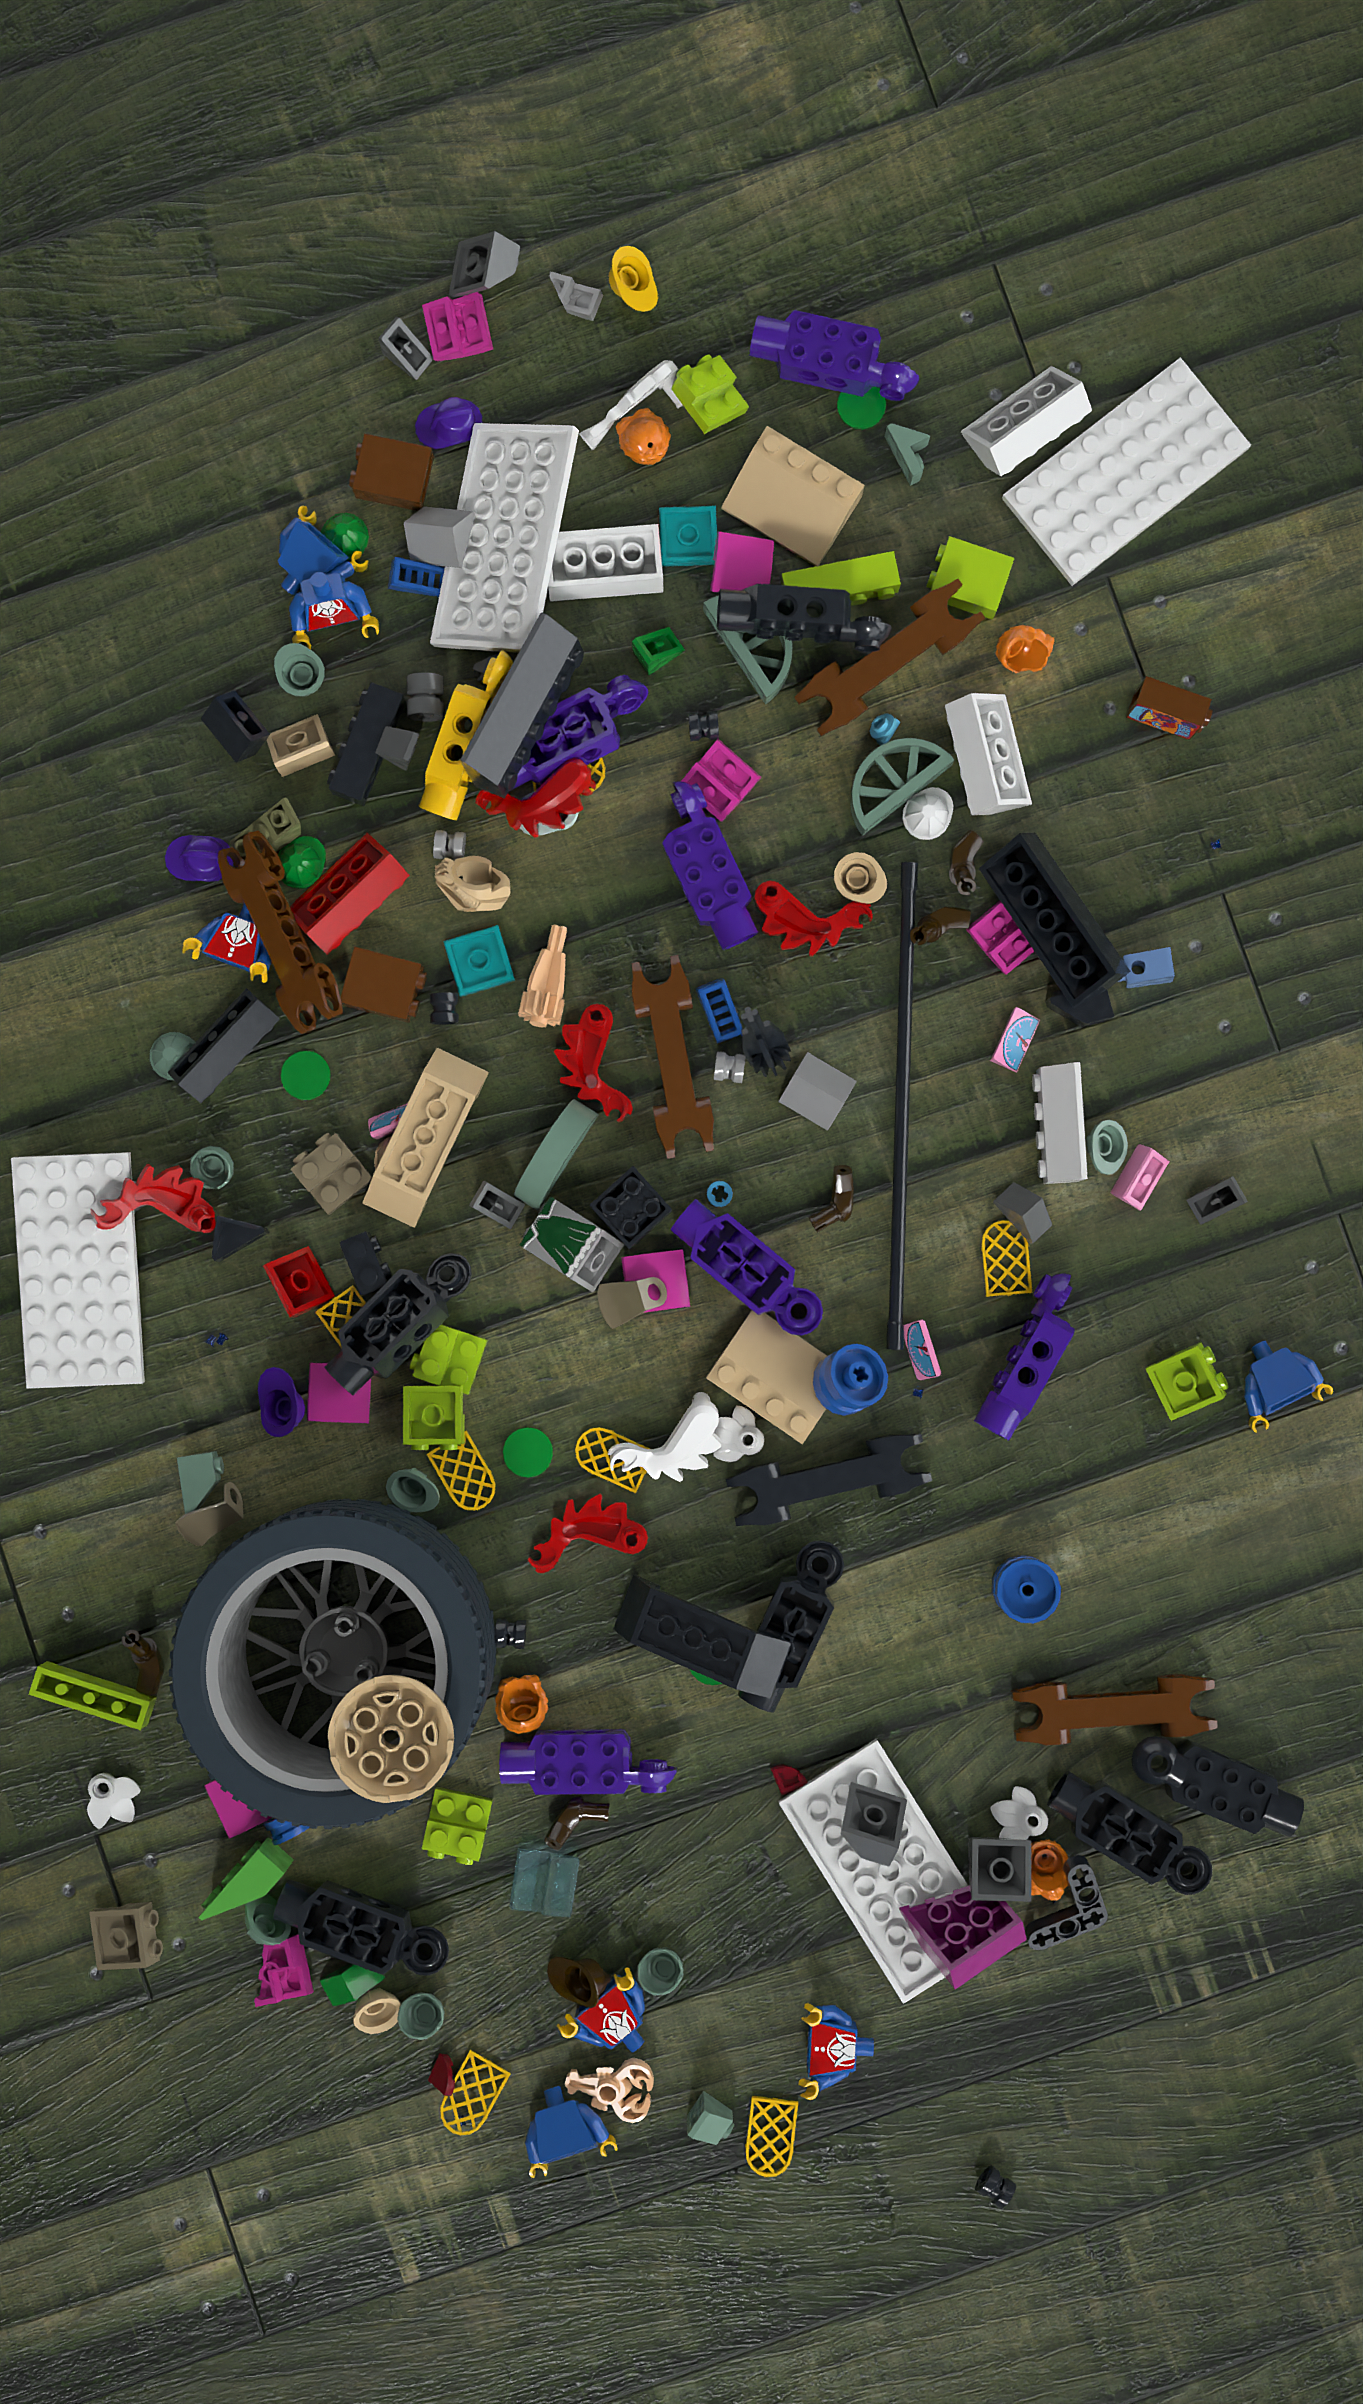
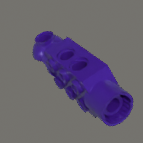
[749,310,919,401]
[509,675,648,791]
[662,781,759,950]
[499,1729,678,1795]

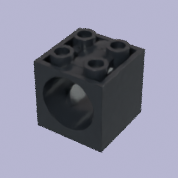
[590,1166,672,1250]

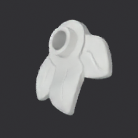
[713,1405,764,1462]
[87,1773,141,1829]
[991,1786,1048,1840]

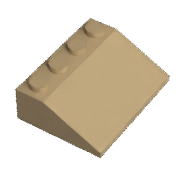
[721,426,865,567]
[706,1310,827,1444]

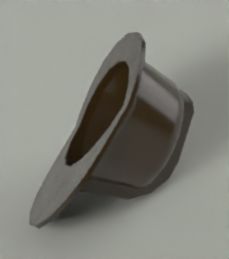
[547,1956,611,2009]

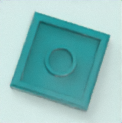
[659,506,717,567]
[443,925,515,997]

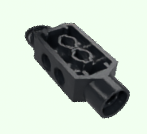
[717,584,892,652]
[324,1253,472,1396]
[738,1540,844,1713]
[1131,1736,1304,1837]
[1047,1771,1212,1895]
[273,1879,449,1976]

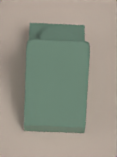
[884,424,930,486]

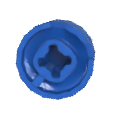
[263,1818,309,1845]

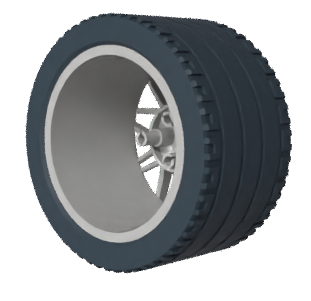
[169,1499,496,1829]

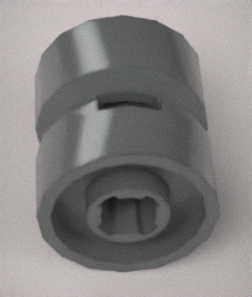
[407,673,444,722]

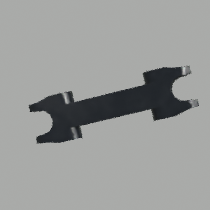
[725,1433,932,1526]

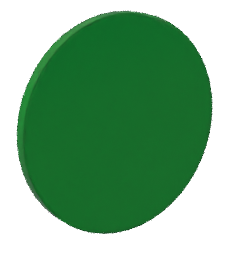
[837,387,886,430]
[281,1051,331,1100]
[503,1427,553,1477]

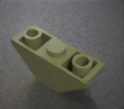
[230,798,301,860]

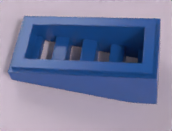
[388,557,445,597]
[695,978,743,1043]

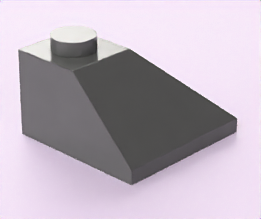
[449,231,520,299]
[841,1782,907,1867]
[968,1837,1031,1902]

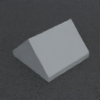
[404,507,475,568]
[778,1052,857,1131]

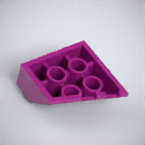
[899,1885,1027,1990]

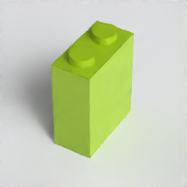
[926,536,1014,620]

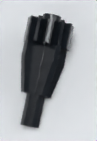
[741,1007,791,1077]

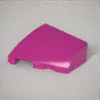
[254,1934,314,2007]

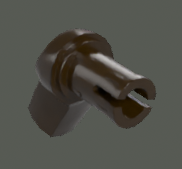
[949,830,984,895]
[910,906,971,945]
[808,1165,854,1233]
[122,1630,164,1696]
[544,1796,610,1851]

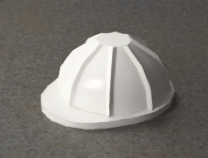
[902,787,953,840]

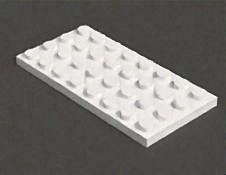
[1002,357,1251,586]
[430,423,579,653]
[11,1152,145,1388]
[778,1739,968,2004]

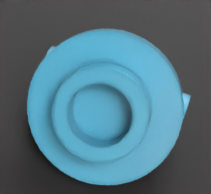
[870,713,900,745]

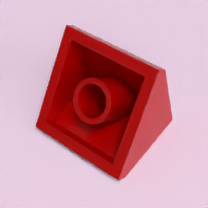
[263,1246,335,1318]

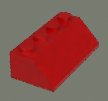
[290,833,410,955]

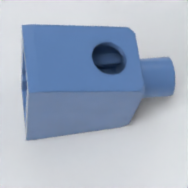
[1118,947,1175,988]

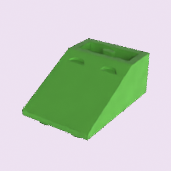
[198,1837,294,1920]

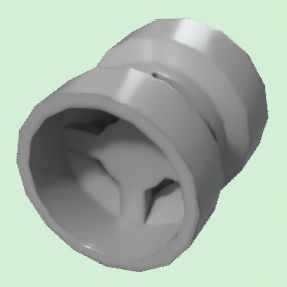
[433,830,466,860]
[713,1052,745,1083]

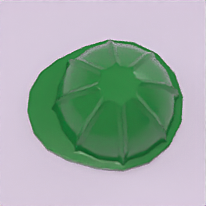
[321,513,369,561]
[278,836,326,889]

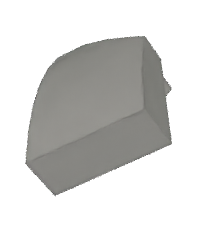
[549,272,603,321]

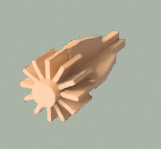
[518,925,567,1027]

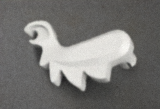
[579,360,683,450]
[608,1392,721,1482]

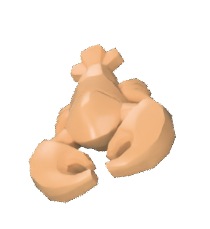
[565,2058,654,2123]

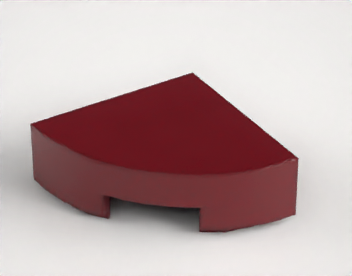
[770,1764,808,1795]
[428,2053,455,2096]

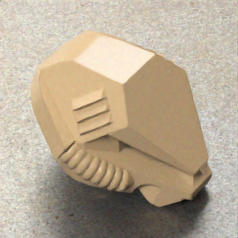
[435,856,510,912]

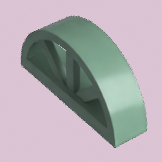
[703,596,792,705]
[850,738,954,836]
[514,1099,599,1211]

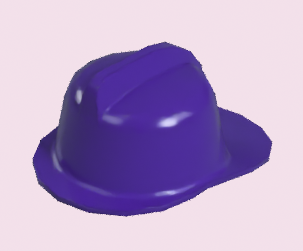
[415,397,483,449]
[165,835,233,882]
[258,1367,305,1438]

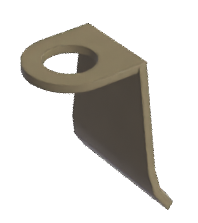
[598,1277,667,1329]
[175,1482,243,1546]

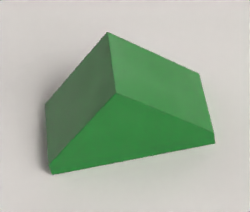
[632,627,685,675]
[319,1963,385,2006]

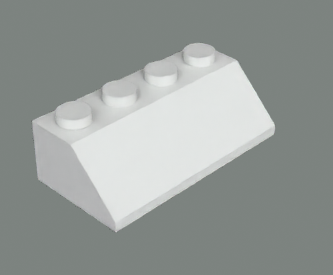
[961,366,1092,476]
[548,524,663,601]
[945,693,1032,815]
[1032,1062,1088,1184]

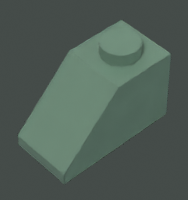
[177,1451,224,1514]
[687,2091,734,2145]

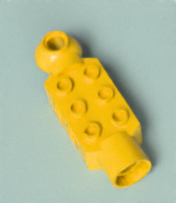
[419,650,513,821]

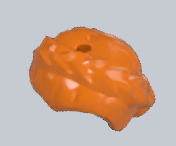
[616,408,671,465]
[995,625,1055,673]
[495,1675,549,1734]
[1031,1840,1068,1901]

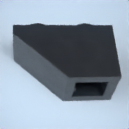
[1045,990,1114,1027]

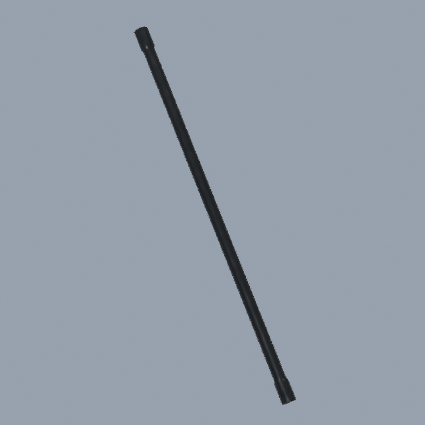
[886,862,918,1350]

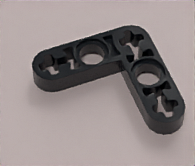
[1025,1855,1108,1951]

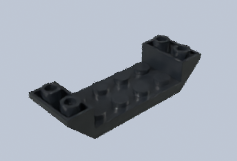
[613,1575,793,1698]

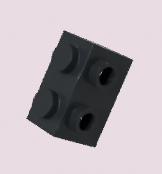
[201,690,270,763]
[339,1231,393,1296]

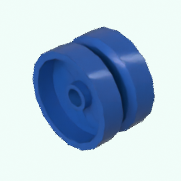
[813,1344,888,1416]
[992,1555,1061,1624]

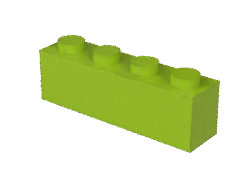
[781,551,901,605]
[28,1661,157,1730]

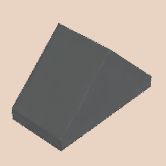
[378,317,434,380]
[375,726,419,771]
[1186,1176,1248,1225]
[469,1181,525,1229]
[993,1183,1052,1244]

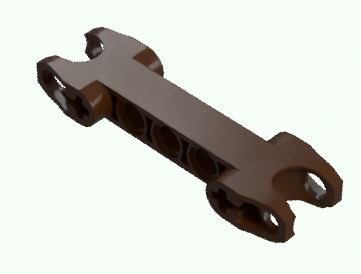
[794,579,985,737]
[218,831,343,1034]
[631,955,714,1160]
[1011,1673,1218,1745]

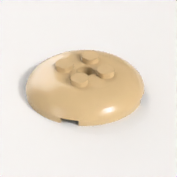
[328,1675,454,1803]

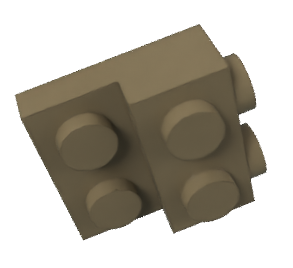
[291,1133,372,1215]
[89,1902,163,1970]

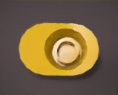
[609,246,658,312]

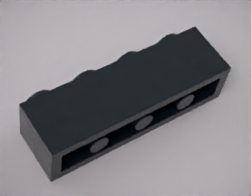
[327,682,406,806]
[168,988,280,1103]

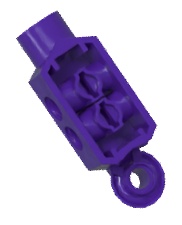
[670,1199,823,1335]
[973,1273,1075,1441]

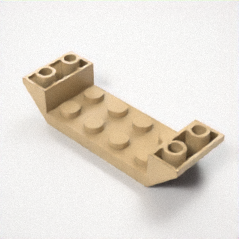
[363,1048,489,1228]

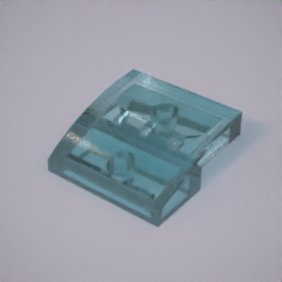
[509,1848,580,1917]

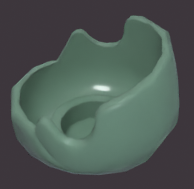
[190,1146,234,1189]
[638,1947,684,1995]
[397,1992,445,2040]

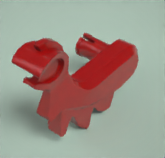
[476,758,596,838]
[754,881,873,957]
[554,1004,633,1123]
[90,1164,216,1233]
[528,1493,648,1573]

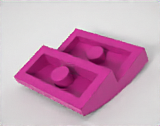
[422,292,493,361]
[710,531,774,592]
[681,740,761,822]
[966,900,1034,975]
[621,1249,690,1313]
[307,1363,371,1423]
[204,1780,272,1839]

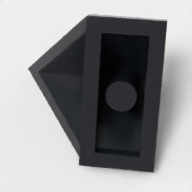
[212,1216,270,1262]

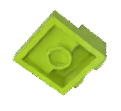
[671,355,749,434]
[409,1324,488,1395]
[1146,1342,1229,1421]
[403,1386,465,1450]
[422,1787,493,1865]

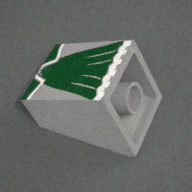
[519,1197,624,1292]

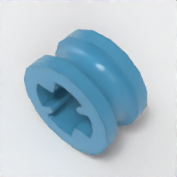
[707,1181,733,1207]

